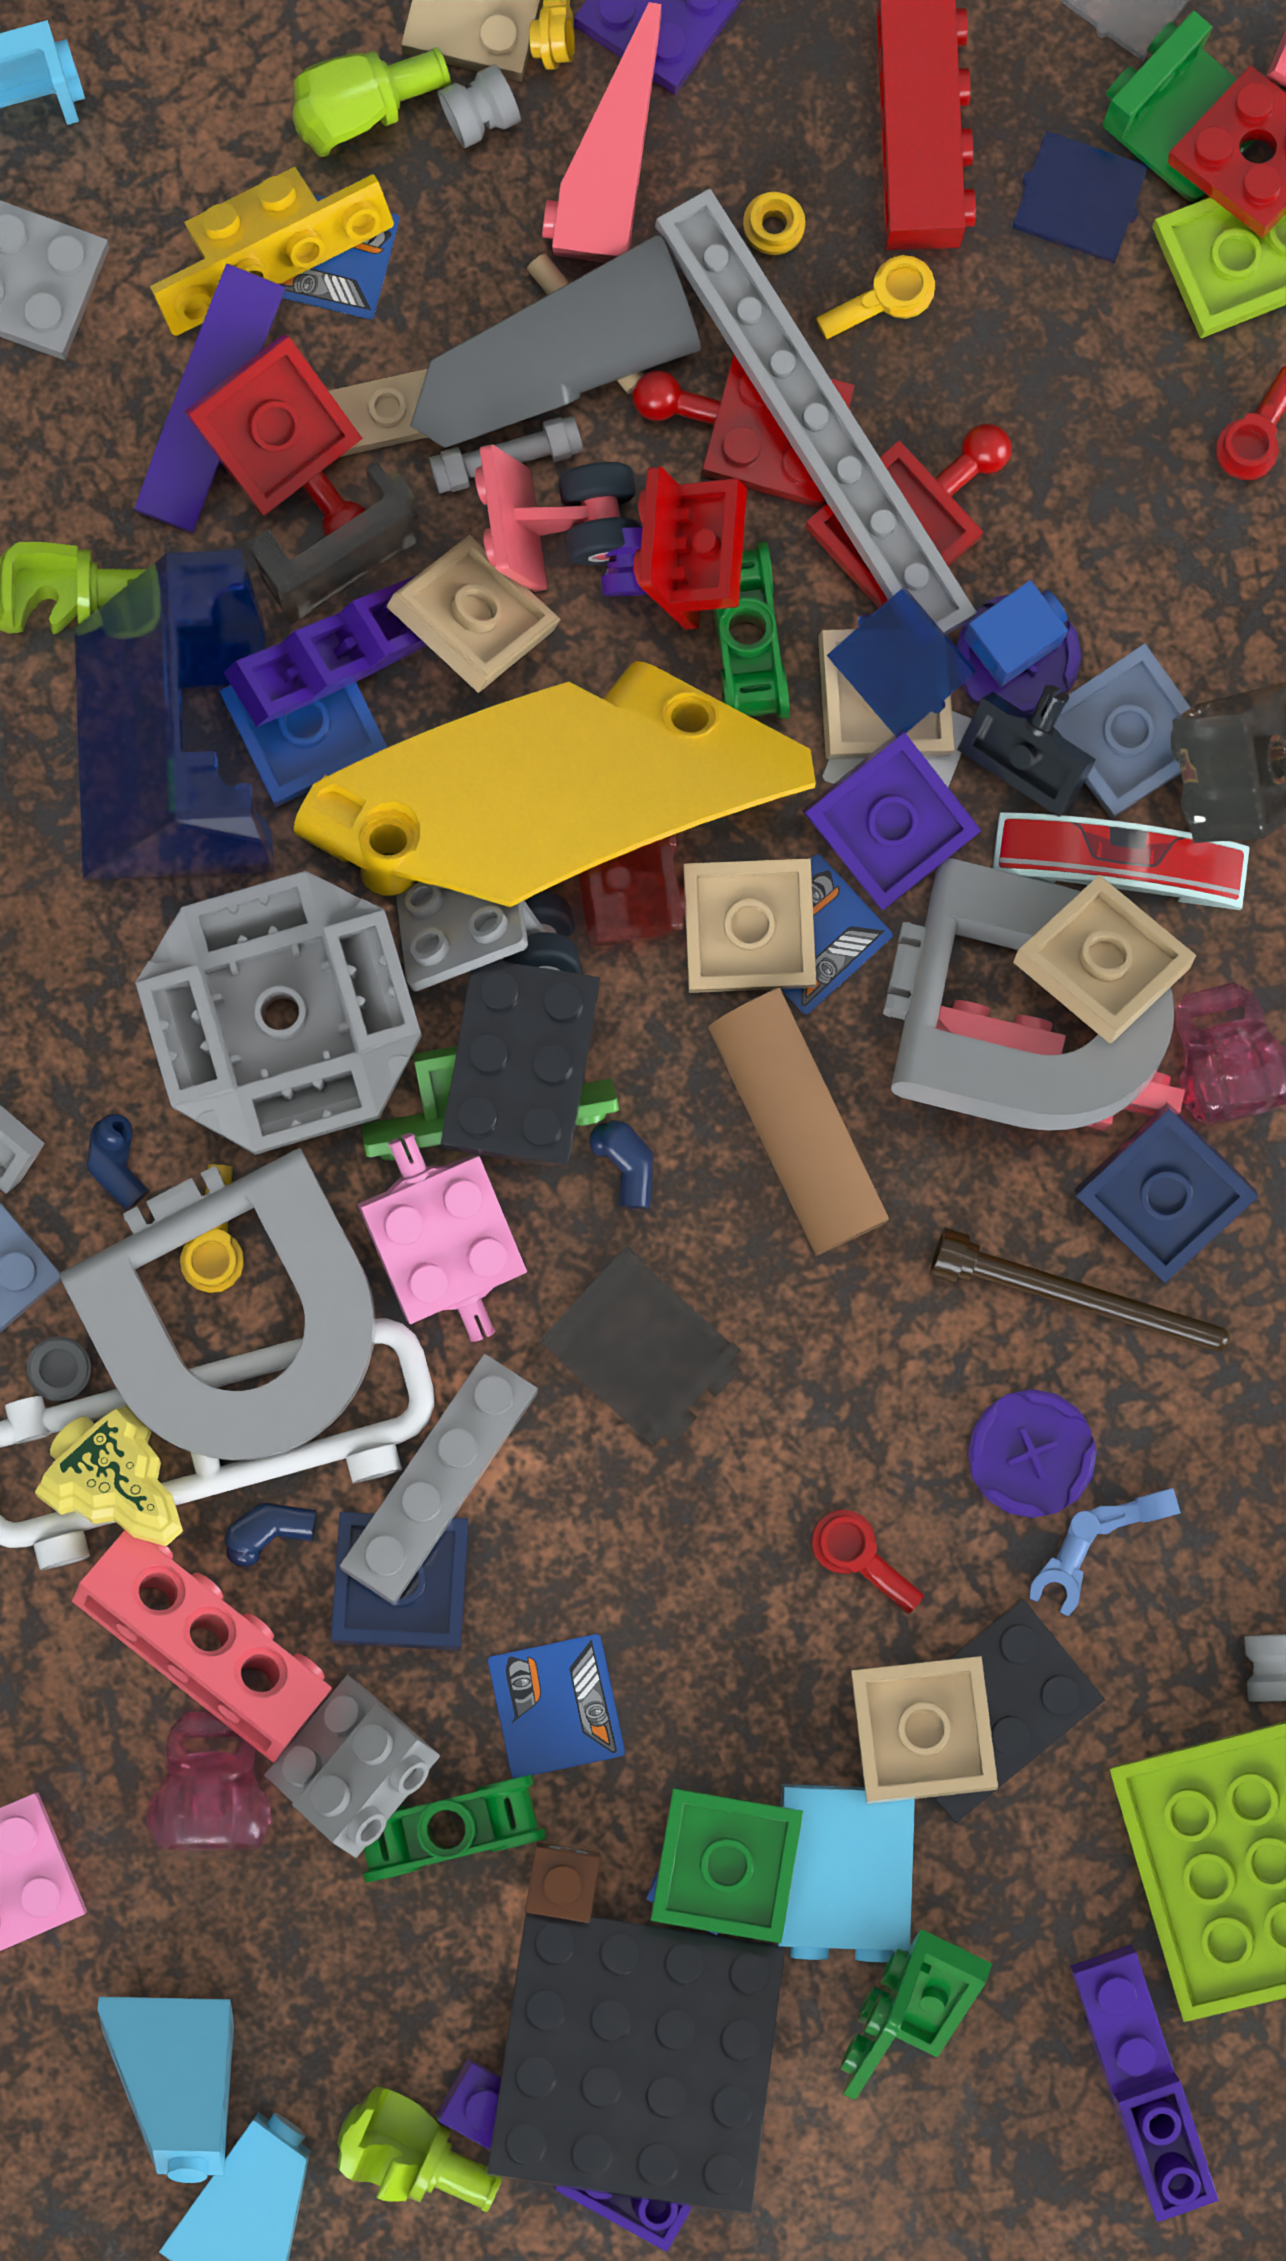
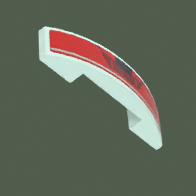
[992,813,1249,910]

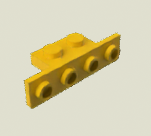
[150,167,394,336]

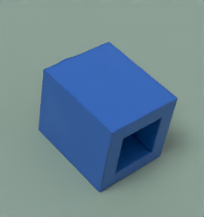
[963,580,1068,688]

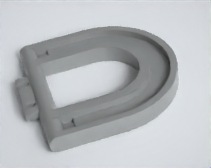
[883,858,1174,1130]
[59,1147,375,1460]

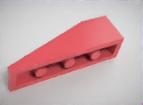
[542,2,662,263]

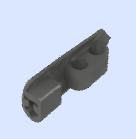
[410,235,701,448]

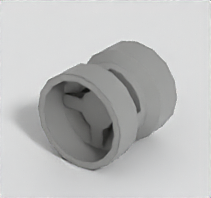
[438,64,521,148]
[1244,1634,1286,1702]

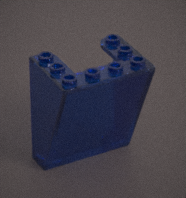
[74,550,274,880]

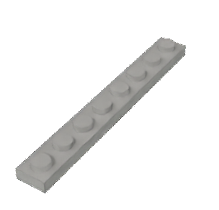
[655,189,977,650]

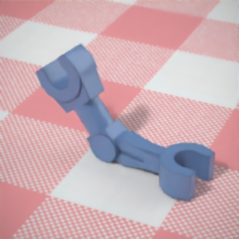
[1029,1488,1181,1616]

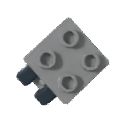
[396,882,581,991]

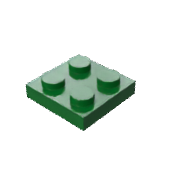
[650,1788,803,1943]

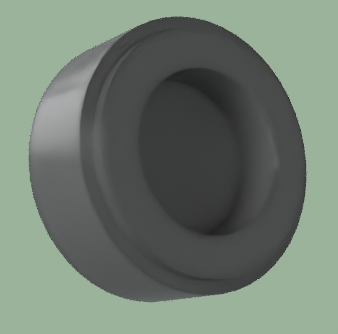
[27,1336,94,1402]

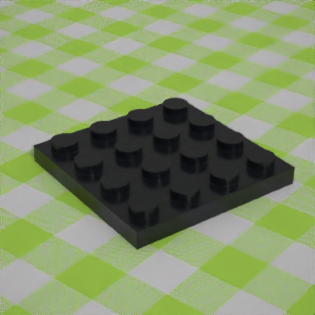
[486,1912,785,2216]

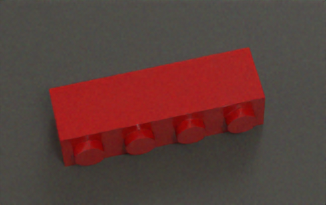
[876,0,976,250]

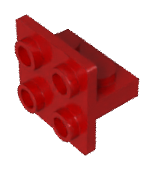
[634,466,747,630]

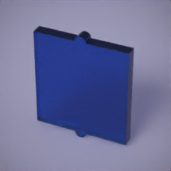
[1012,131,1148,263]
[827,587,977,735]

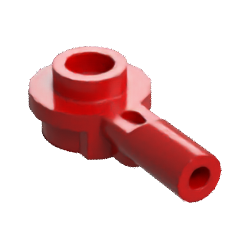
[1215,366,1286,480]
[811,1509,925,1614]

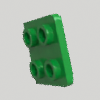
[1102,11,1255,202]
[840,1929,992,2101]

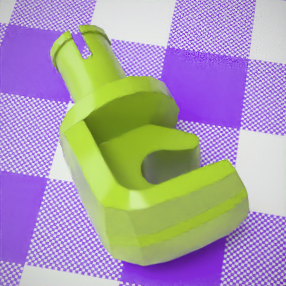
[292,47,451,157]
[0,542,155,634]
[337,2086,503,2212]

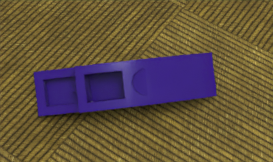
[1070,1945,1219,2222]
[435,2058,692,2252]

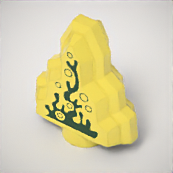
[35,1405,183,1546]

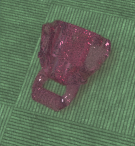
[1176,982,1286,1124]
[146,1712,273,1851]

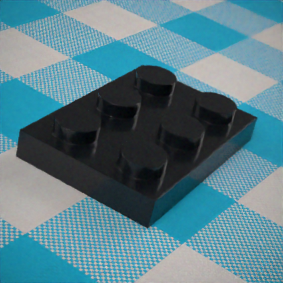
[440,961,601,1169]
[934,1599,1105,1823]

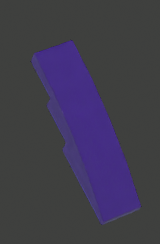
[134,263,286,534]
[223,575,427,727]

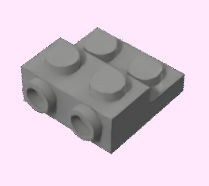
[264,1674,440,1858]

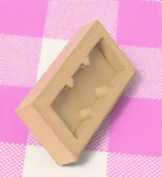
[329,369,427,457]

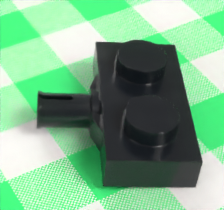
[957,685,1096,817]

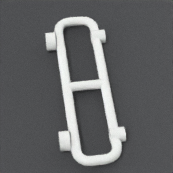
[0,1318,435,1570]

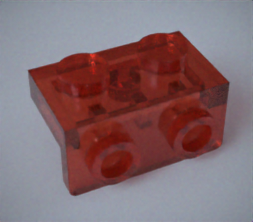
[578,834,686,947]

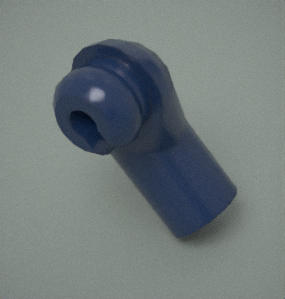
[87,1113,149,1212]
[589,1120,654,1209]
[224,1503,317,1567]

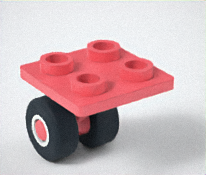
[475,444,641,592]

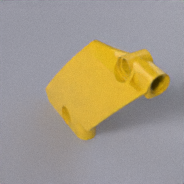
[293,661,816,907]

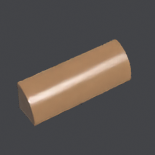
[708,987,889,1256]

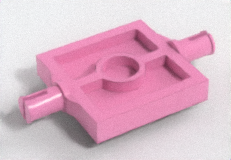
[357,1133,527,1342]

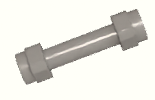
[429,415,583,494]

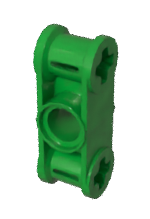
[713,541,790,720]
[362,1774,547,1883]

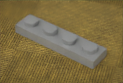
[340,1353,538,1605]

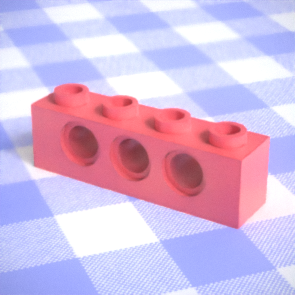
[72,1530,332,1763]

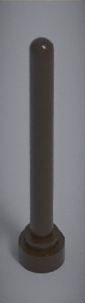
[930,1227,1230,1352]

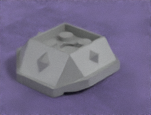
[135,871,422,1155]

